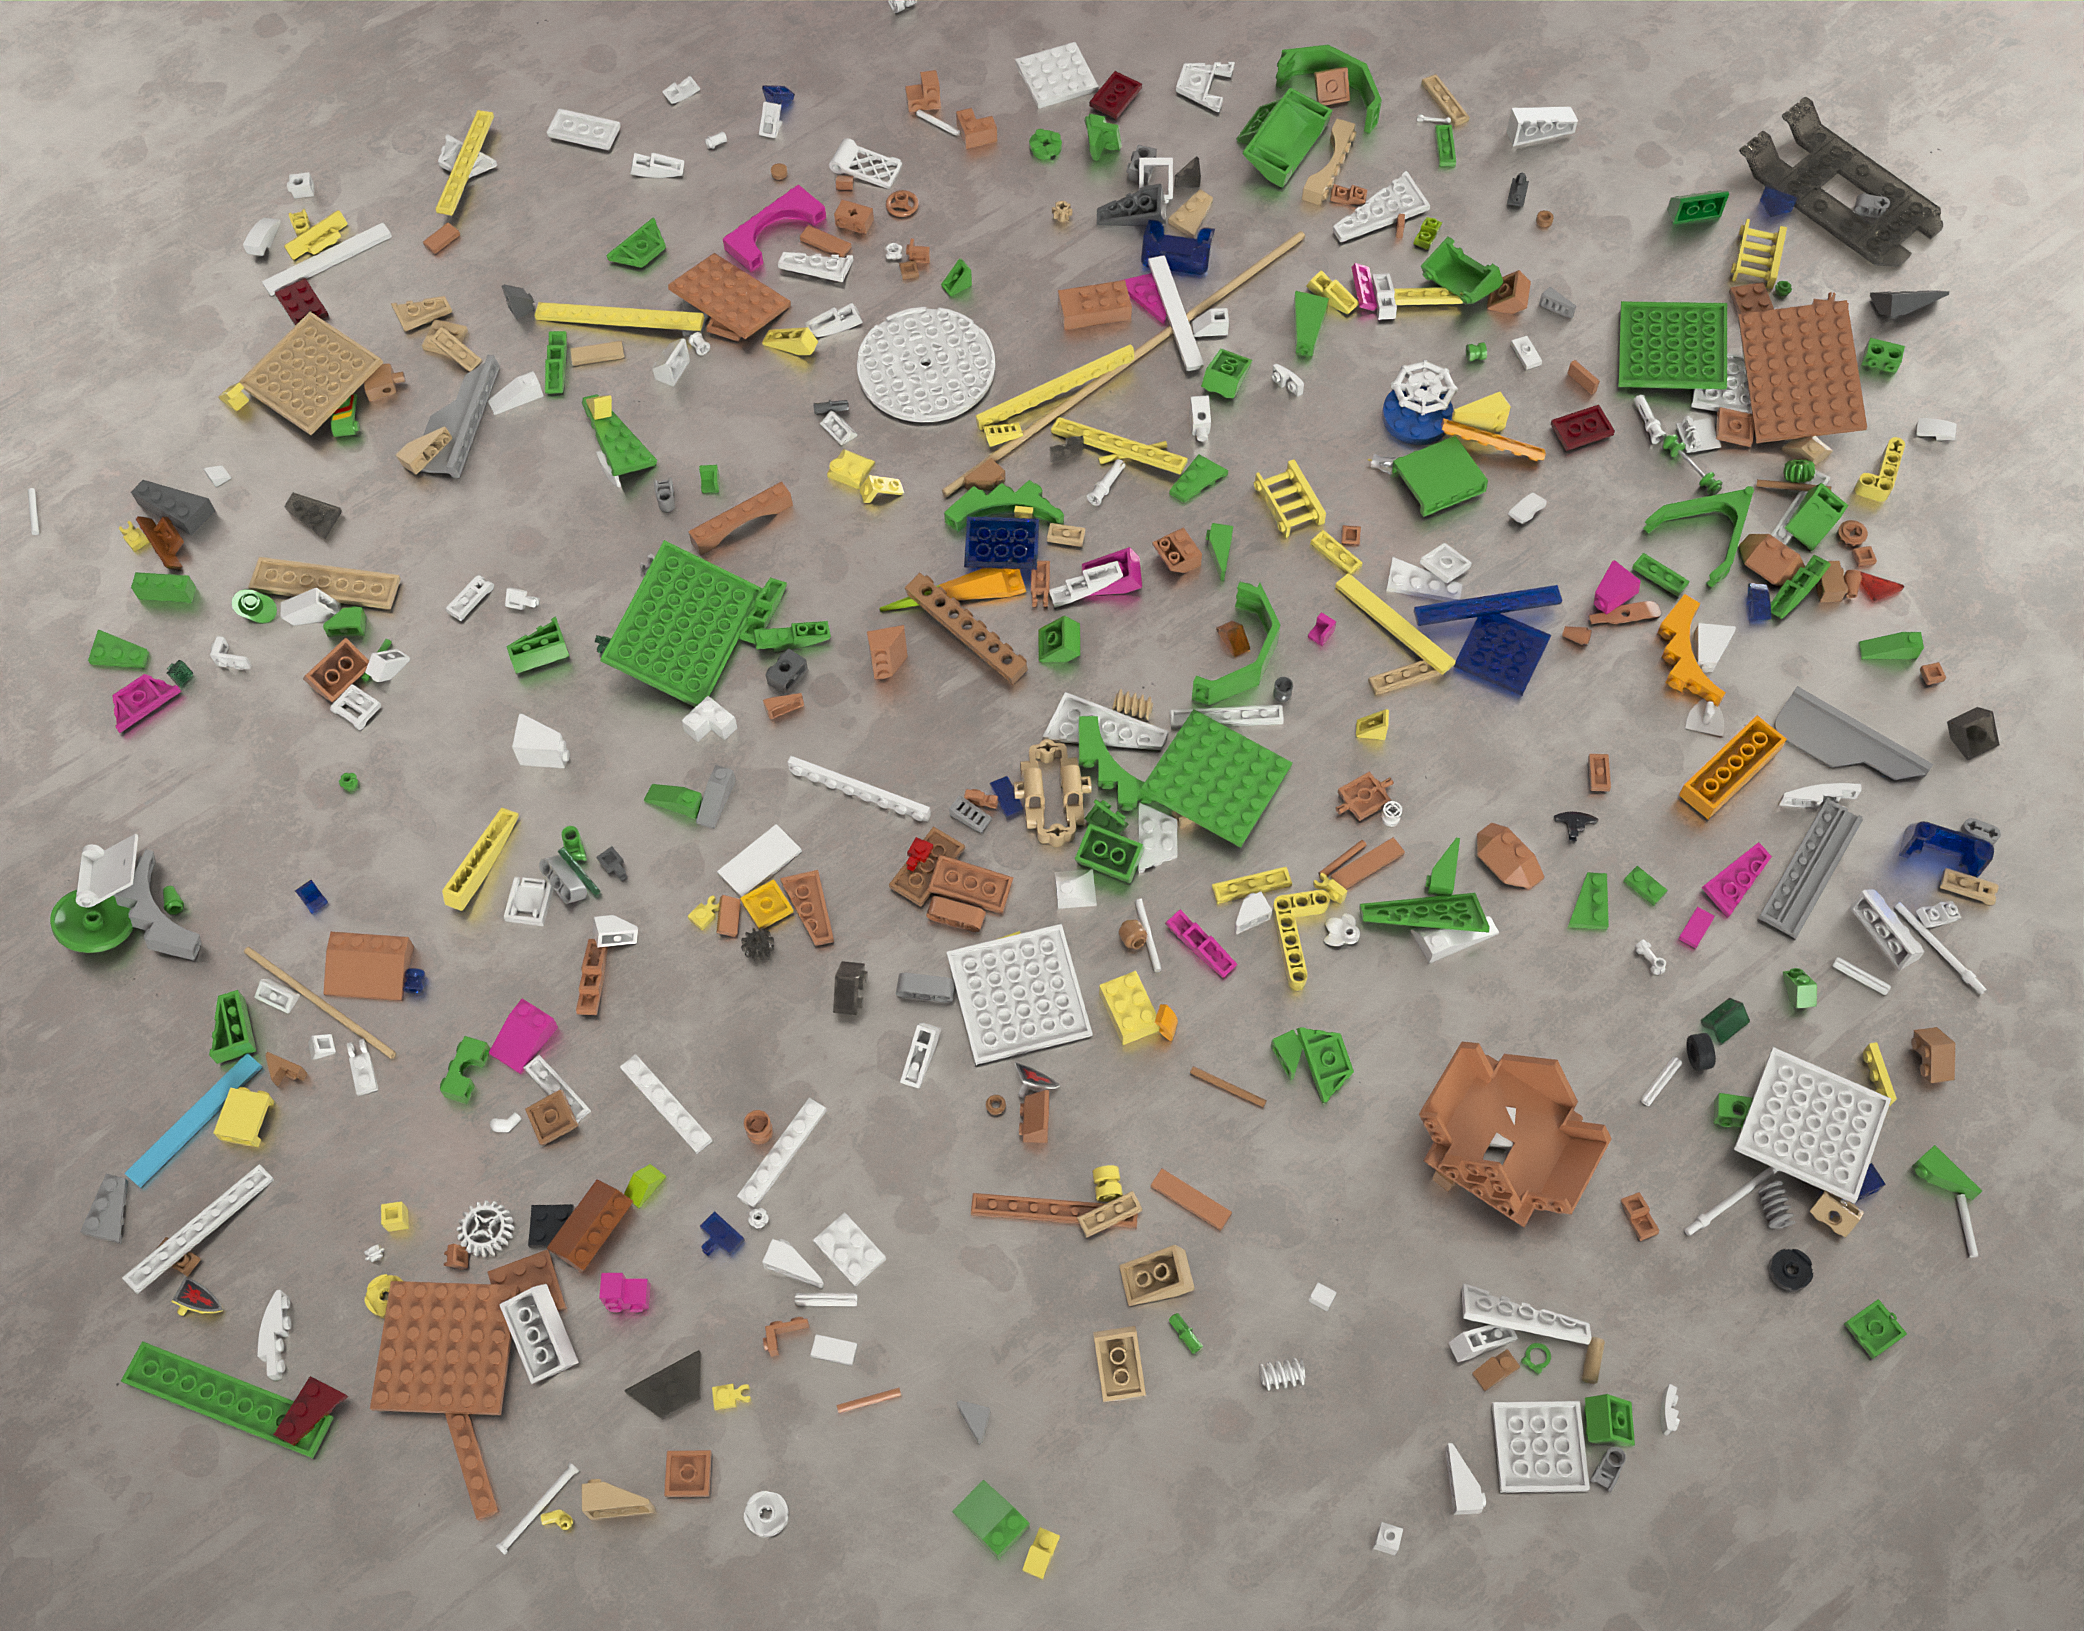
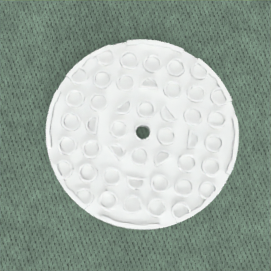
[857,307,995,422]

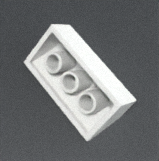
[1850,889,1924,971]
[499,1284,579,1384]

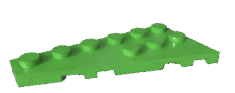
[582,394,657,476]

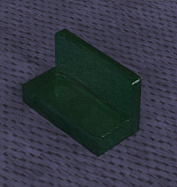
[1700,998,1750,1043]

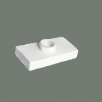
[1511,336,1542,370]

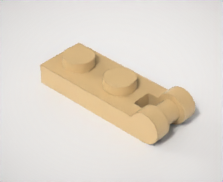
[1940,868,1999,905]

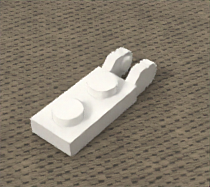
[347,1038,378,1096]

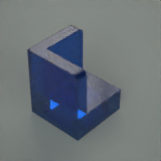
[295,880,328,914]

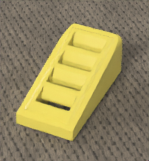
[984,423,1023,447]

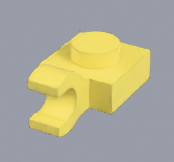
[1313,873,1347,904]

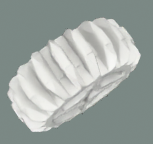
[457,1200,514,1257]

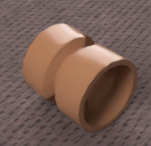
[744,1110,773,1145]

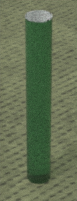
[558,847,601,896]

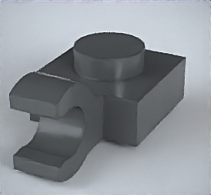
[596,846,628,881]

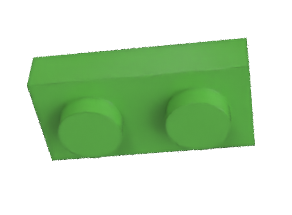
[1624,866,1668,906]

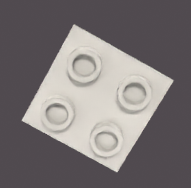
[1676,416,1721,453]

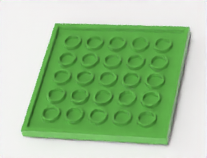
[1618,301,1727,389]
[1140,709,1293,848]

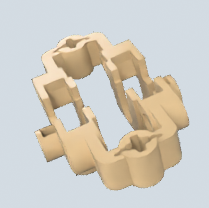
[1013,739,1091,847]

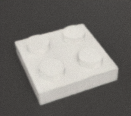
[1420,543,1472,583]

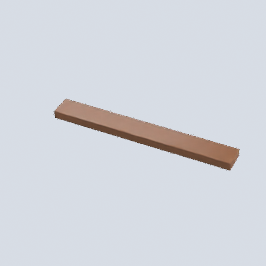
[971,1193,1138,1228]

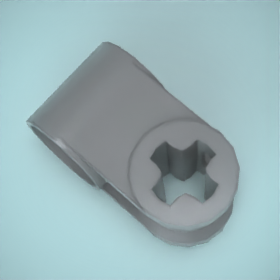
[1854,193,1890,219]
[654,477,675,512]
[1590,1447,1626,1492]

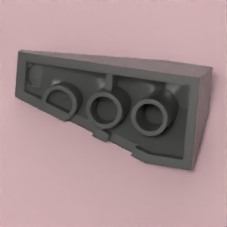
[1870,290,1949,318]

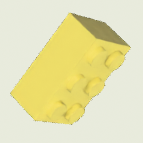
[1099,971,1160,1045]

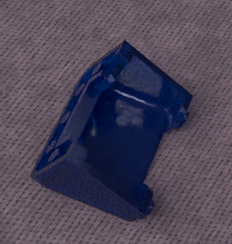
[1141,219,1215,275]
[1899,821,1994,878]

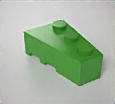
[209,990,256,1064]

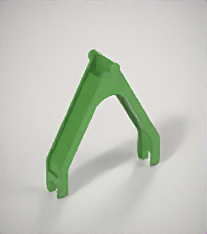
[1643,486,1754,588]

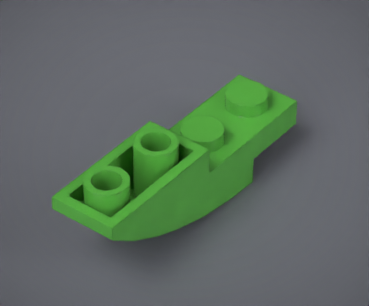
[753,621,831,652]

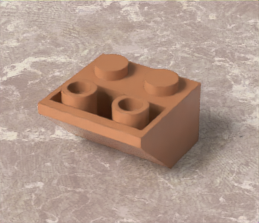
[1152,527,1202,573]

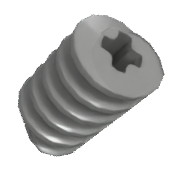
[1758,1181,1795,1229]

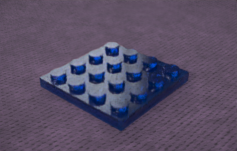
[1453,607,1551,696]

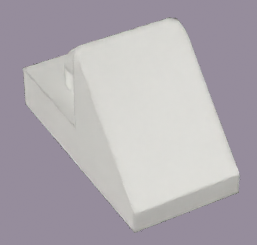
[759,101,782,138]

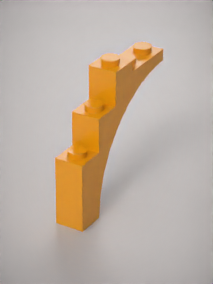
[1657,594,1726,707]

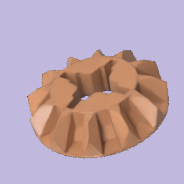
[1837,520,1868,546]

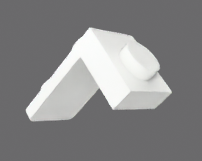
[210,636,252,670]

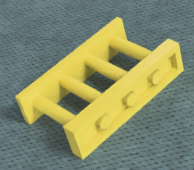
[1730,219,1787,289]
[1253,459,1326,538]

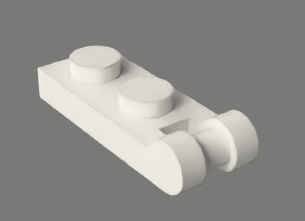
[445,575,494,621]

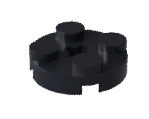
[1768,1249,1814,1293]

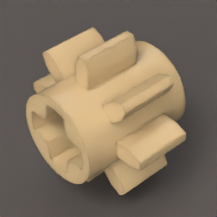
[1052,201,1072,222]

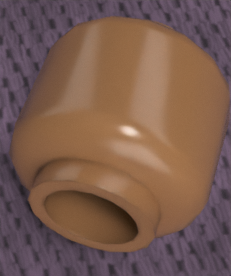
[1118,920,1148,949]

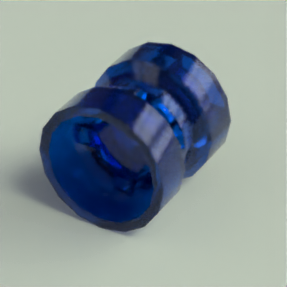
[403,968,425,994]

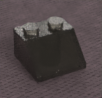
[1947,707,2000,760]

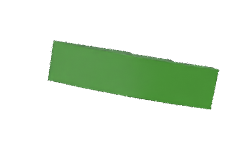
[545,331,567,394]
[1766,555,1831,619]
[740,577,787,644]

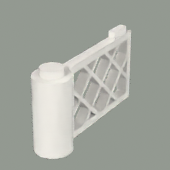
[829,138,903,189]

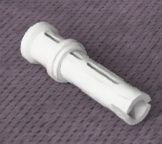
[1634,395,1667,444]
[1087,459,1126,506]

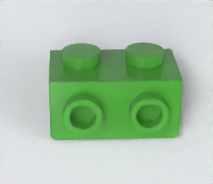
[1084,799,1129,835]

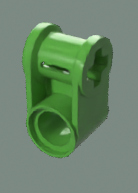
[561,826,587,865]

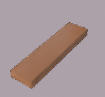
[1330,837,1405,890]
[1151,1168,1232,1231]

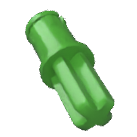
[1169,1313,1203,1354]

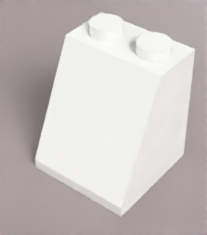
[512,714,570,768]

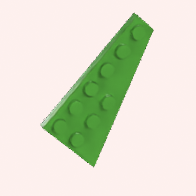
[1359,893,1490,933]

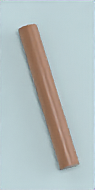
[1318,840,1367,876]
[837,1388,901,1413]

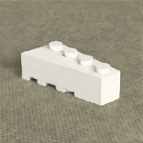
[1506,107,1578,146]

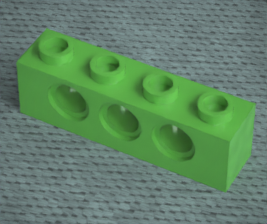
[1713,1093,1753,1129]

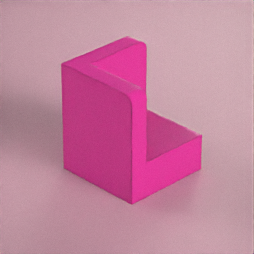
[1308,612,1337,646]

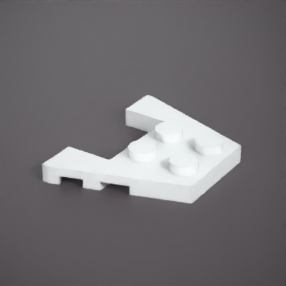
[1176,62,1235,112]

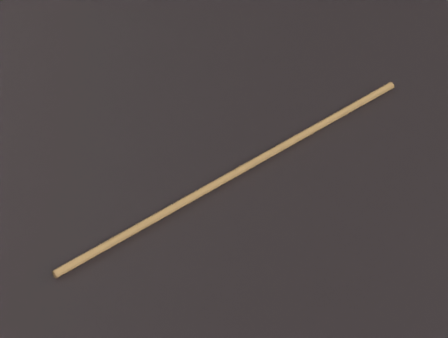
[942,231,1305,497]

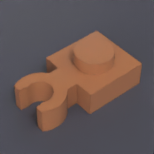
[964,789,998,809]

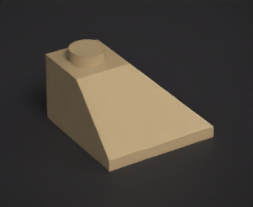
[1782,436,1833,466]

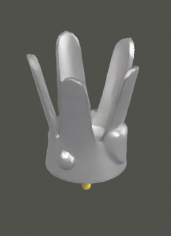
[1367,454,1395,475]

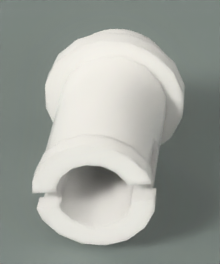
[705,131,727,149]

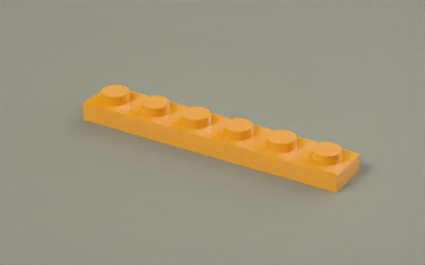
[1441,418,1546,461]

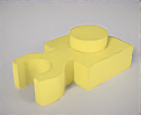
[119,521,150,552]
[688,895,719,931]
[712,1384,751,1410]

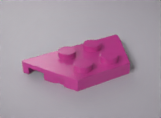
[1120,273,1167,324]
[112,674,181,733]

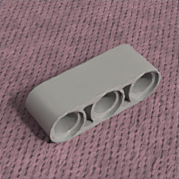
[539,855,587,903]
[896,973,955,1003]

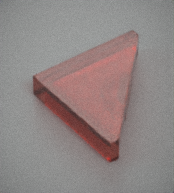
[1860,571,1904,601]

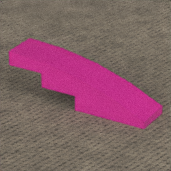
[1165,909,1238,978]

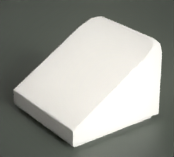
[204,465,231,487]
[308,1034,336,1060]
[1308,1283,1337,1311]

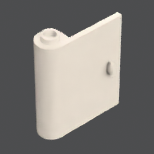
[76,834,138,907]

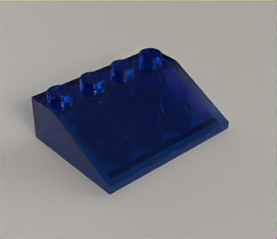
[964,517,1040,570]

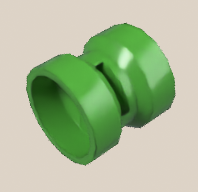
[1465,342,1487,362]

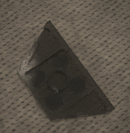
[625,1350,702,1420]

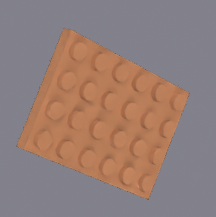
[668,253,791,339]

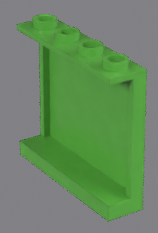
[1392,436,1488,517]

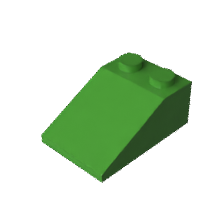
[1201,348,1253,399]
[952,1480,1030,1560]

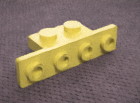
[284,210,347,260]

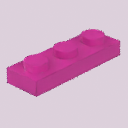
[1351,263,1377,311]

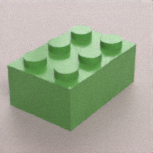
[1075,823,1145,884]

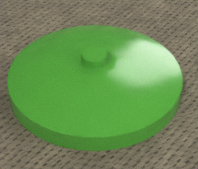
[50,890,134,953]

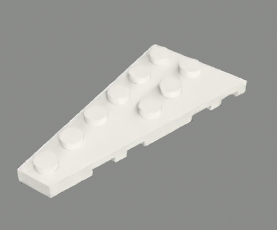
[1333,171,1430,242]
[1042,692,1169,750]

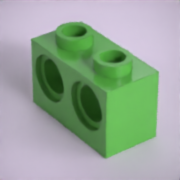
[1862,338,1905,373]

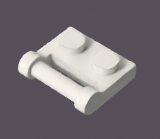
[330,684,381,730]

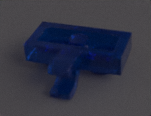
[700,1211,745,1256]

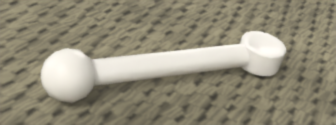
[1417,115,1451,124]

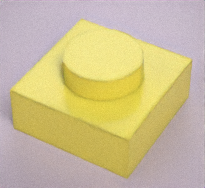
[1014,506,1033,524]

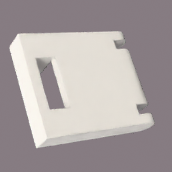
[504,877,553,926]

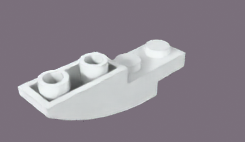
[258,1290,291,1381]

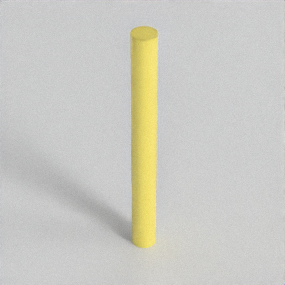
[1098,441,1167,465]

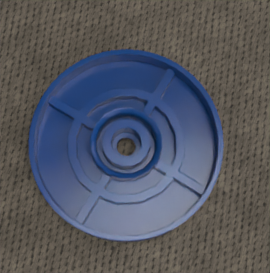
[1382,383,1453,445]

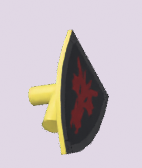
[171,1276,223,1316]

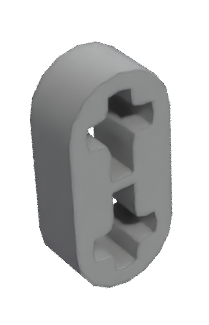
[1961,818,2001,845]

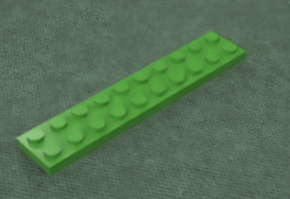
[121,1341,333,1459]

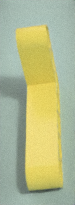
[1272,890,1330,991]

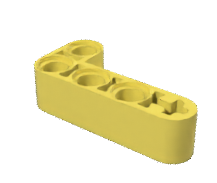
[1854,437,1905,502]

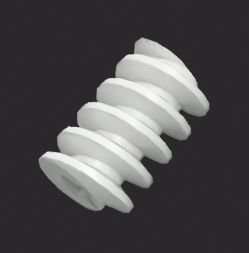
[1259,1357,1306,1391]

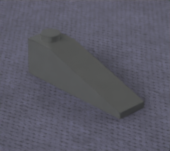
[1097,184,1166,226]

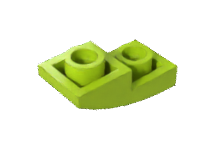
[1413,217,1442,250]

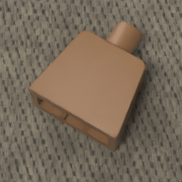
[364,363,405,402]

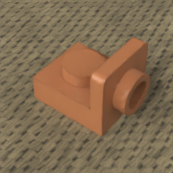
[906,238,930,264]

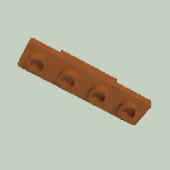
[136,516,184,570]

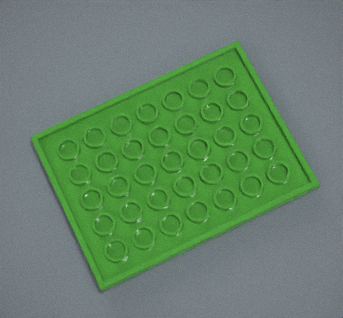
[600,540,763,707]

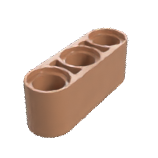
[926,896,986,932]

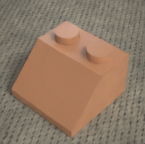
[1487,270,1531,314]
[1019,1090,1049,1143]

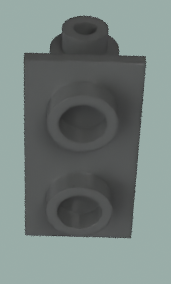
[1507,173,1529,207]

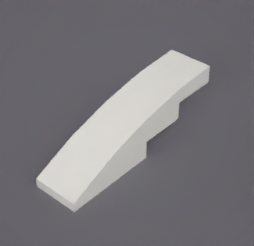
[1049,561,1123,608]
[1779,783,1861,809]

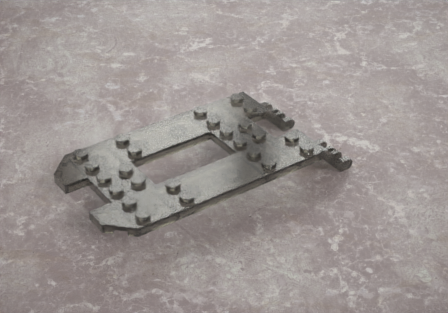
[1739,97,1943,266]

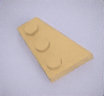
[1168,189,1213,240]
[391,296,452,331]

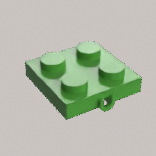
[1844,1299,1907,1359]

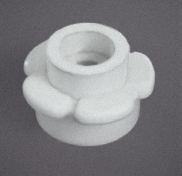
[748,1208,769,1228]
[364,1244,385,1262]

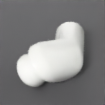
[490,1112,521,1133]

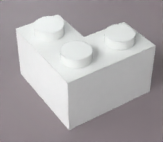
[681,696,737,742]

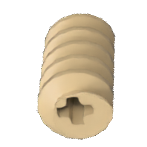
[1112,689,1153,721]

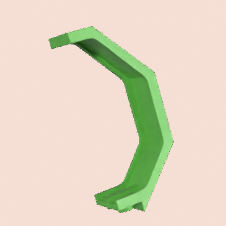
[1276,44,1382,134]
[1192,581,1281,706]

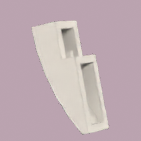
[630,153,684,178]
[243,218,281,256]
[1372,273,1397,320]
[805,303,863,337]

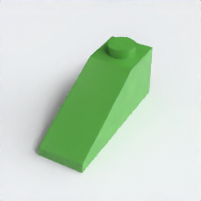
[1206,523,1233,581]
[1858,632,1924,659]
[644,784,703,819]
[1425,837,1460,896]
[1911,1145,1982,1200]

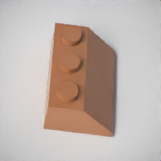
[867,625,908,679]
[303,638,369,702]

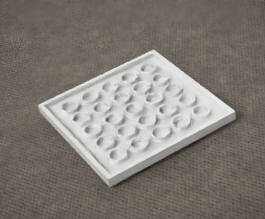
[947,924,1092,1065]
[1734,1047,1891,1203]

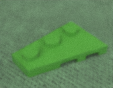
[1169,454,1228,502]
[88,629,149,669]
[1568,872,1609,930]

